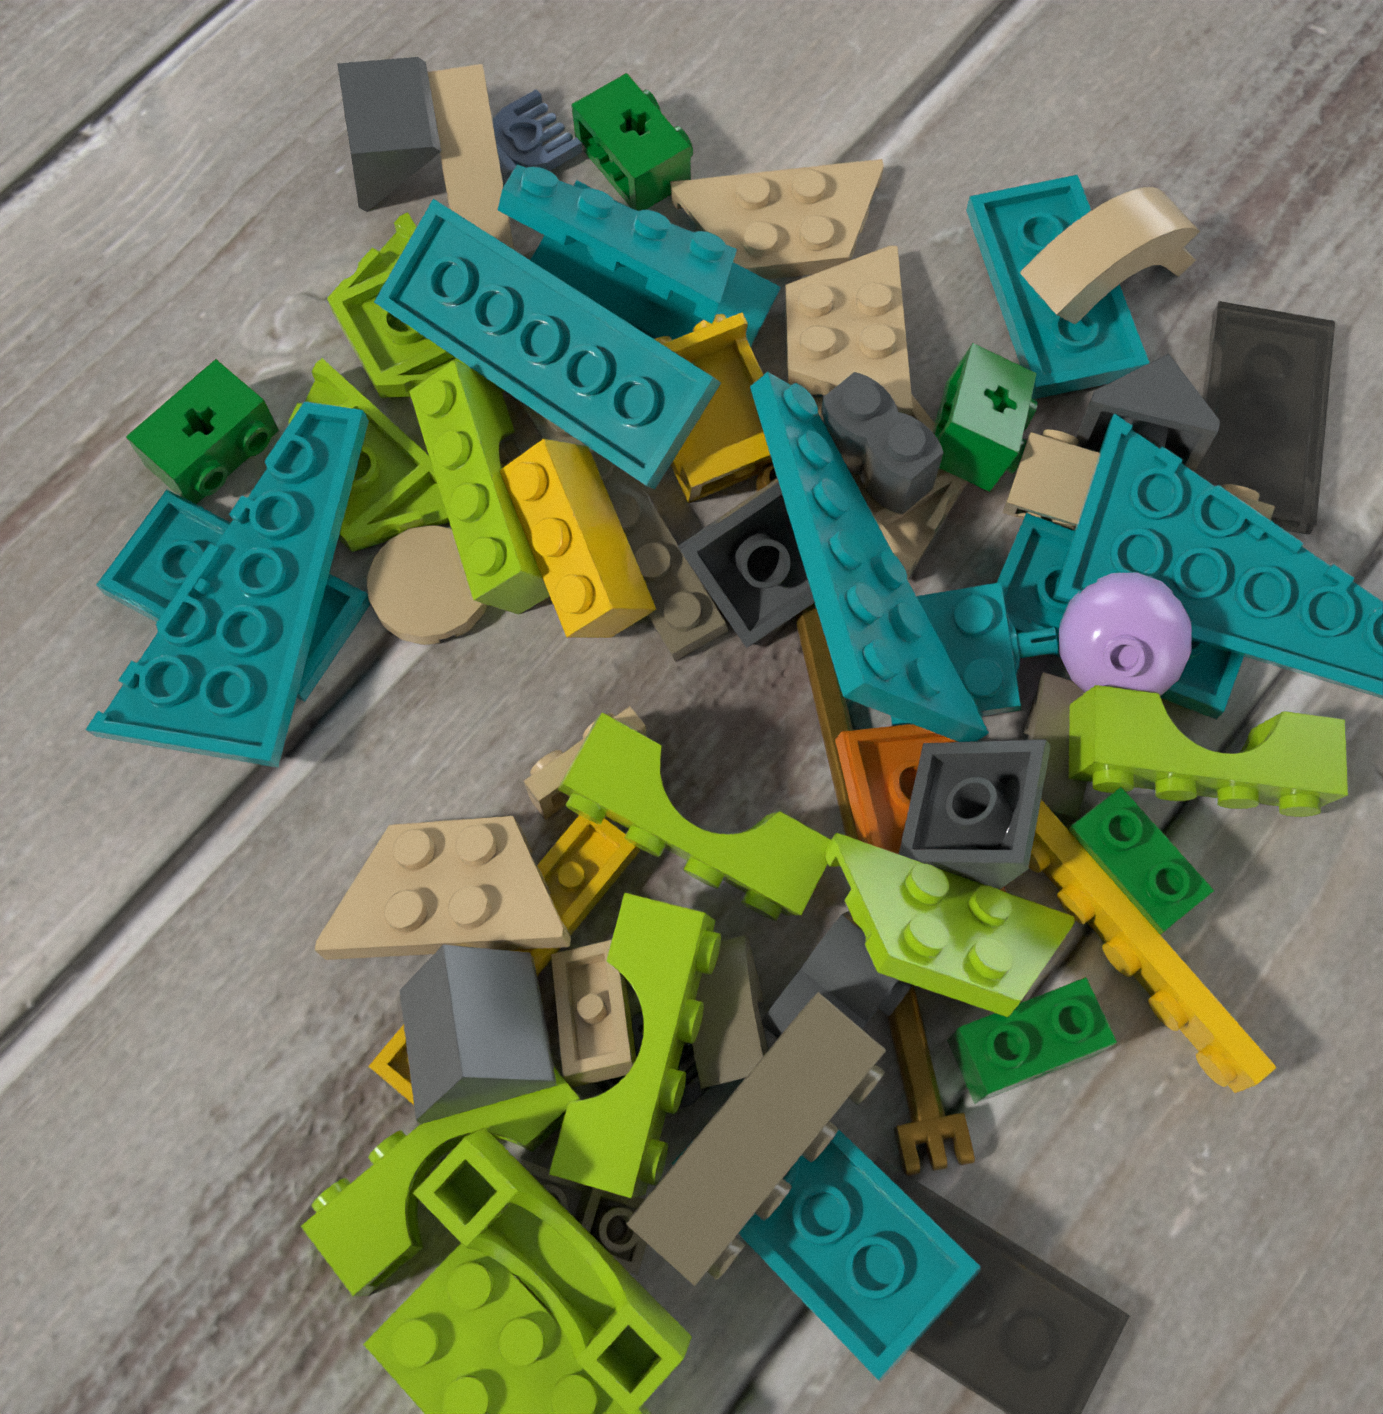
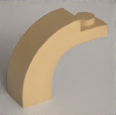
[1020,187,1200,324]

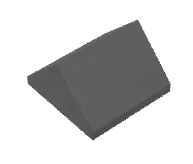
[337,57,442,212]
[1075,353,1220,472]
[677,479,814,648]
[899,739,1051,890]
[399,944,557,1124]

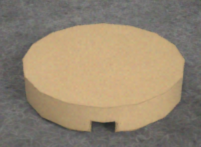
[367,525,487,645]

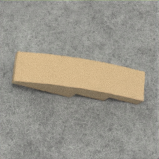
[428,64,514,250]

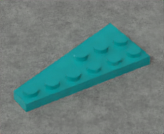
[750,372,989,742]
[85,401,369,768]
[1053,413,1383,699]

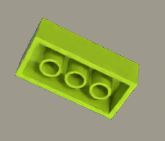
[363,1243,652,1414]

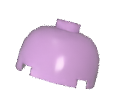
[1059,573,1192,696]

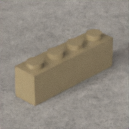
[626,992,886,1286]

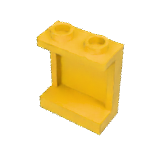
[654,313,772,504]

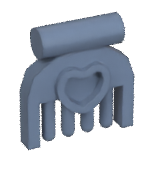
[493,89,582,185]

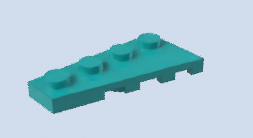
[497,164,737,324]

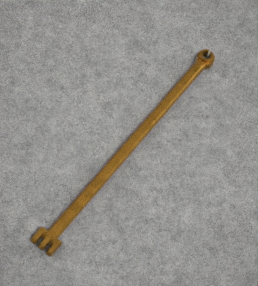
[756,462,975,1177]

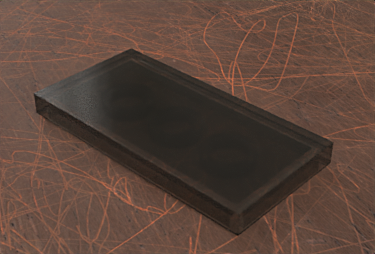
[1195,301,1335,535]
[873,1157,1130,1414]

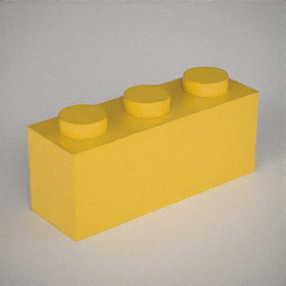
[499,439,657,638]

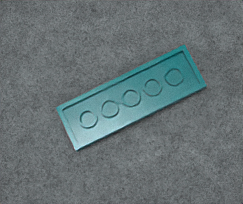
[374,198,721,489]

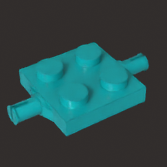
[890,582,1059,726]

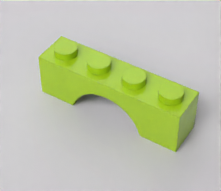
[409,360,550,615]
[1069,685,1348,817]
[557,712,831,921]
[549,893,721,1198]
[301,1066,581,1296]
[413,1127,692,1414]

